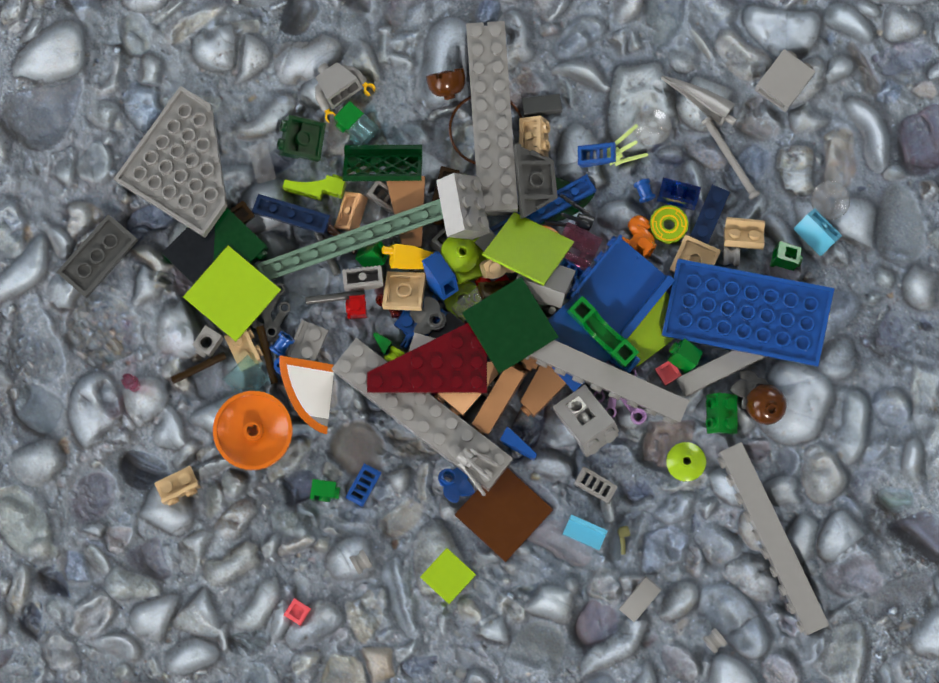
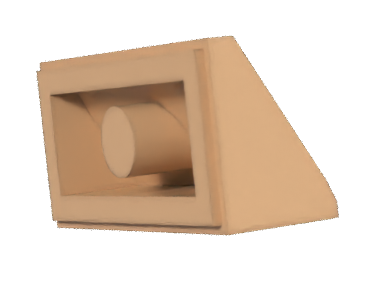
[334,191,368,232]

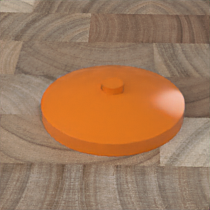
[213,391,293,471]

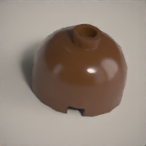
[426,68,465,100]
[746,385,787,425]

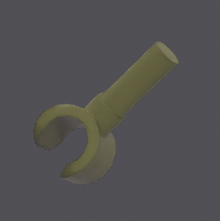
[617,526,630,555]

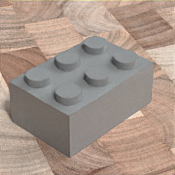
[436,173,490,240]

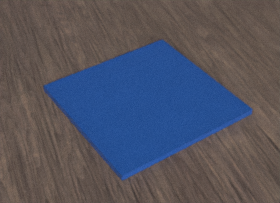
[548,294,611,392]

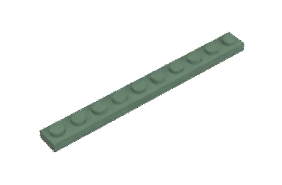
[257,199,443,280]

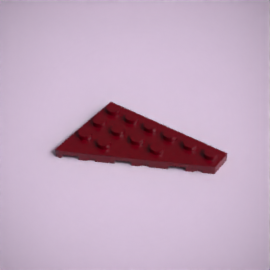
[367,323,487,393]

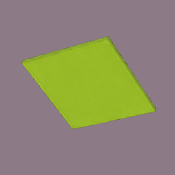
[482,212,575,286]
[183,246,281,342]
[627,292,674,367]

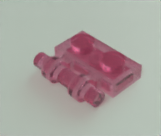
[561,222,603,268]

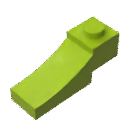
[283,174,346,201]

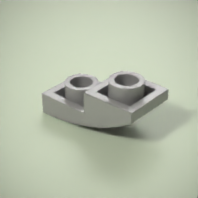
[619,576,661,622]

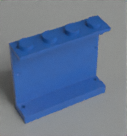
[568,234,675,339]

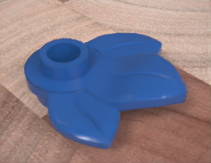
[438,468,475,503]

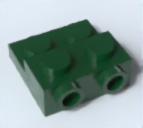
[277,115,326,162]

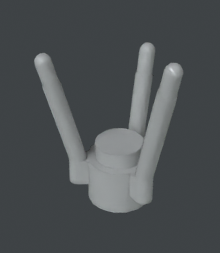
[456,447,498,496]

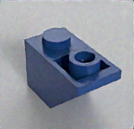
[422,251,459,300]

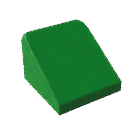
[373,332,392,356]

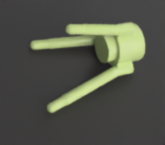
[607,124,648,166]

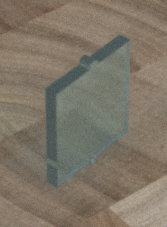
[223,355,269,394]

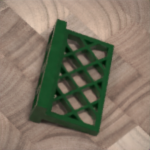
[343,145,423,181]

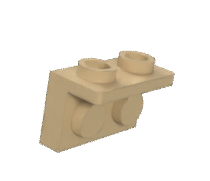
[519,116,550,157]
[724,217,765,250]
[224,327,263,372]
[154,466,201,506]

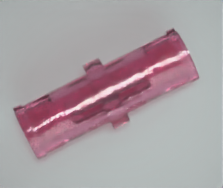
[121,373,141,392]

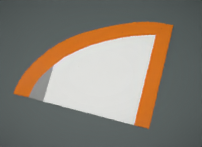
[279,356,334,434]

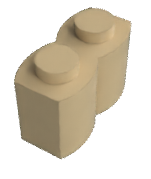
[479,259,515,279]

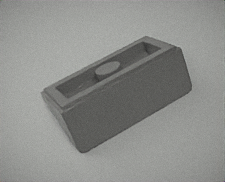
[521,94,563,118]

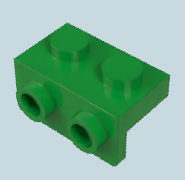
[706,393,738,435]

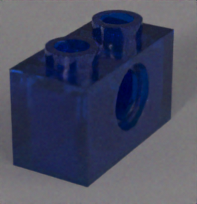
[657,177,701,211]

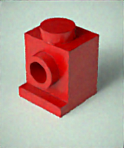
[346,295,367,319]

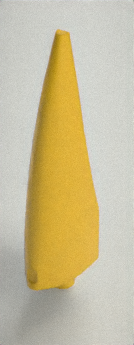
[382,244,433,269]

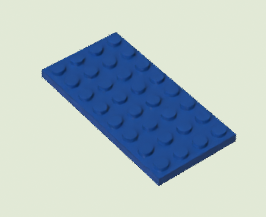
[662,259,835,367]

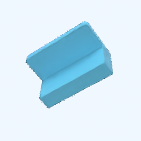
[794,208,842,256]
[562,515,608,551]

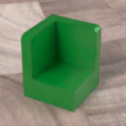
[355,241,388,268]

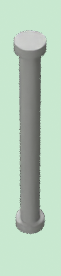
[701,116,760,200]

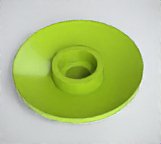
[441,237,478,273]
[666,442,706,482]

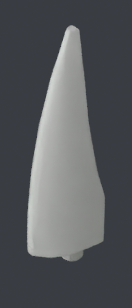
[661,76,737,126]

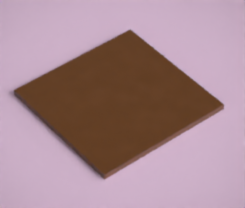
[455,468,553,562]

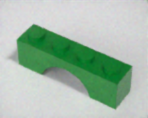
[566,296,639,367]

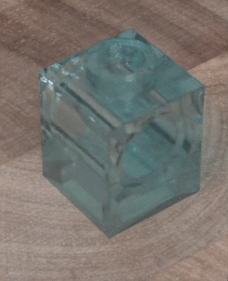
[348,114,379,145]

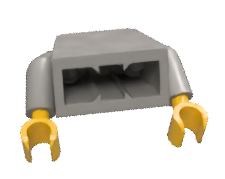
[315,63,375,124]

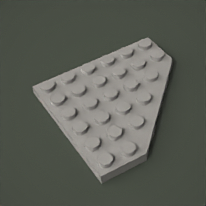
[114,86,228,238]

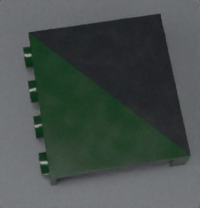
[162,208,269,284]

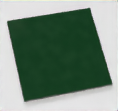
[462,277,559,374]

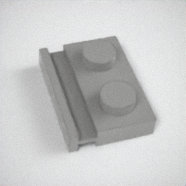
[287,320,329,361]

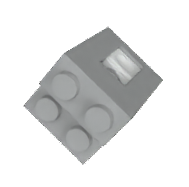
[553,385,619,458]

